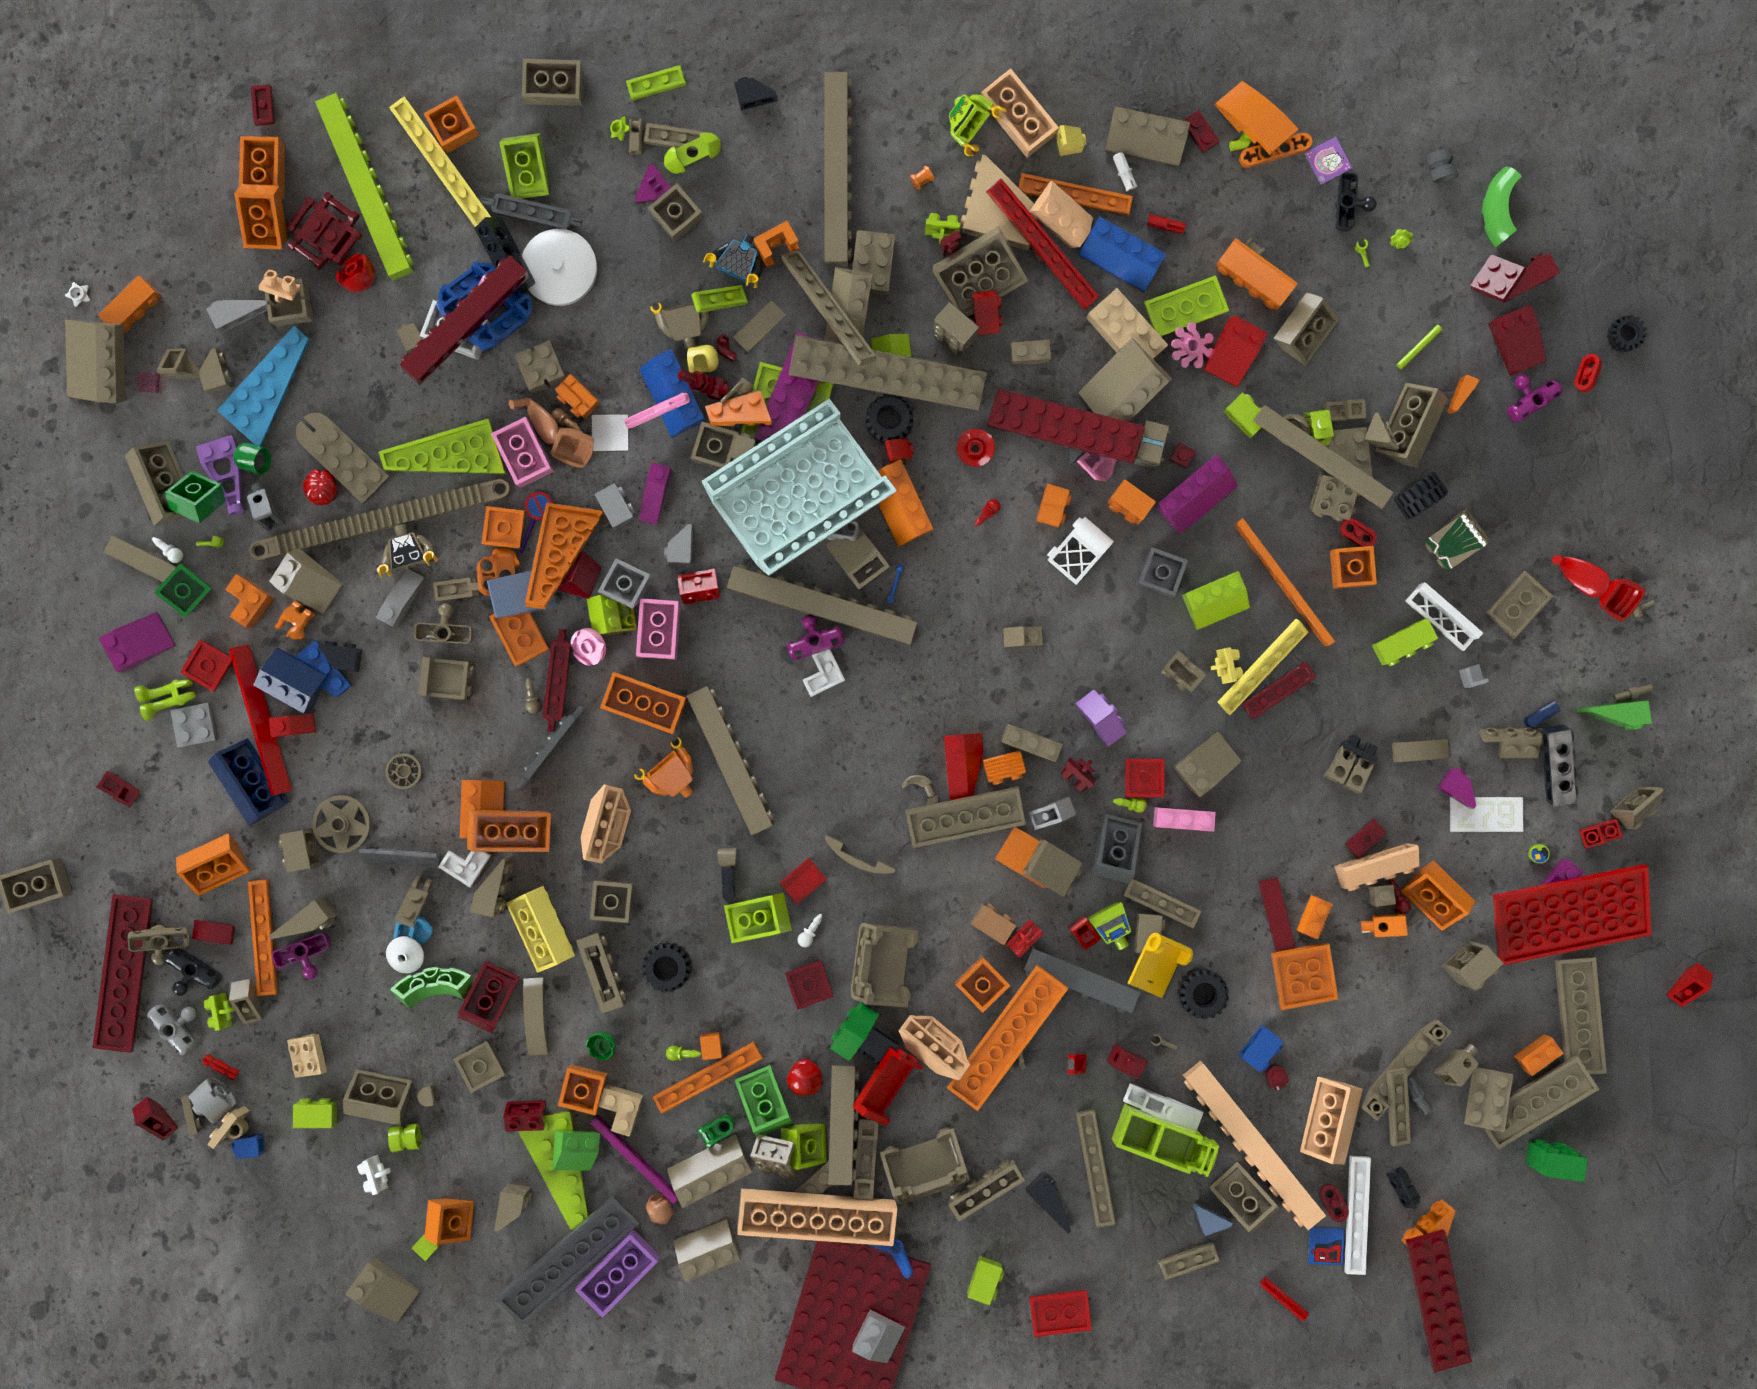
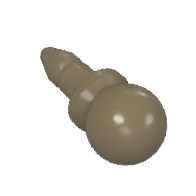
[525,678,541,714]

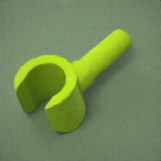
[1355,239,1370,268]
[196,536,224,548]

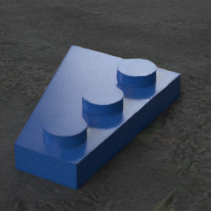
[295,640,353,697]

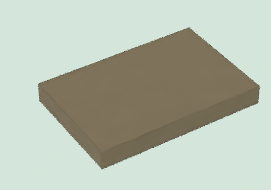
[1485,571,1553,639]

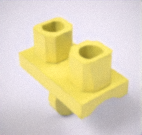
[1211,647,1243,684]

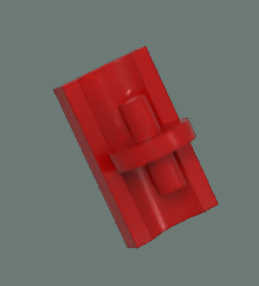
[1005,920,1044,958]

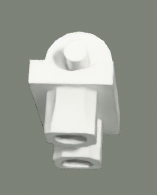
[357,1155,391,1195]

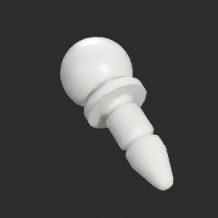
[152,537,183,563]
[798,914,822,947]

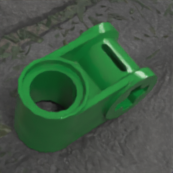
[697,1114,735,1148]

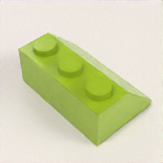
[1182,571,1250,630]

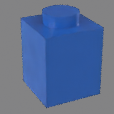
[232,1133,265,1159]

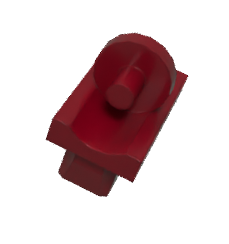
[1061,757,1096,792]

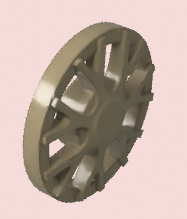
[385,753,422,789]

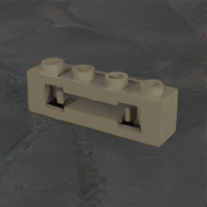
[576,931,627,1014]

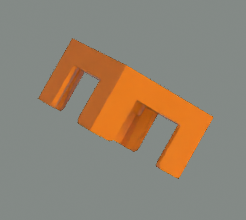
[753,221,800,268]

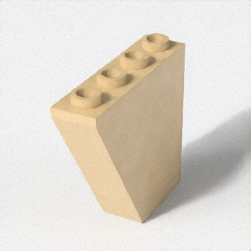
[960,155,1036,250]

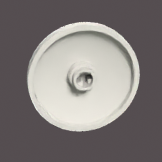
[522,229,597,306]

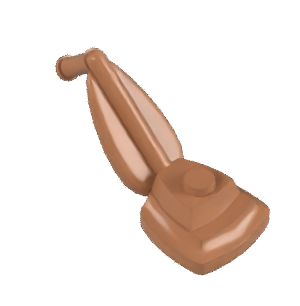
[509,397,594,468]

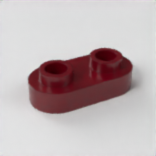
[1319,1184,1349,1222]

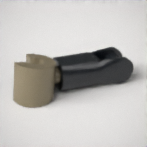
[717,848,736,902]

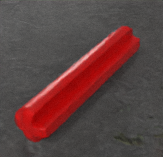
[1260,1277,1309,1321]

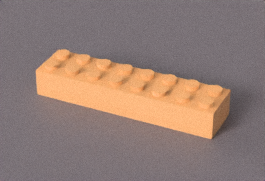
[738,1188,897,1246]

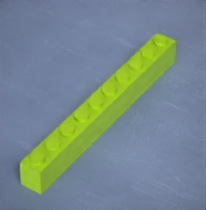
[315,93,414,281]

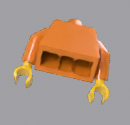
[634,737,693,798]

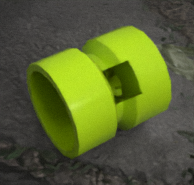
[388,1123,422,1152]

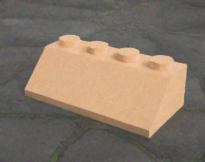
[1334,843,1419,891]
[1300,1077,1363,1165]

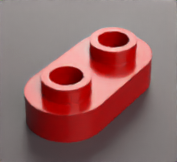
[1574,354,1602,392]
[1340,518,1377,547]

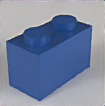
[1239,1025,1284,1072]

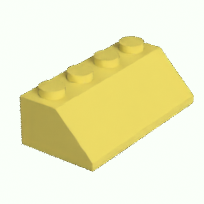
[506,886,575,973]

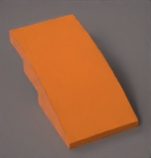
[1215,81,1299,155]

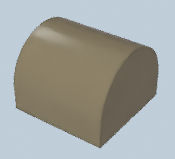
[417,1083,439,1107]

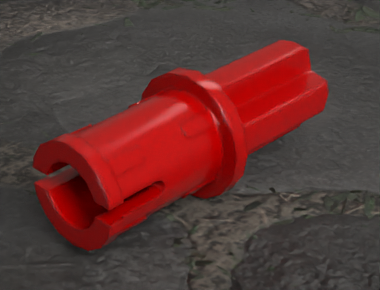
[1147,214,1186,234]

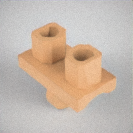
[259,269,301,303]

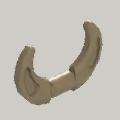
[902,775,938,805]

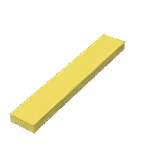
[1218,619,1308,715]

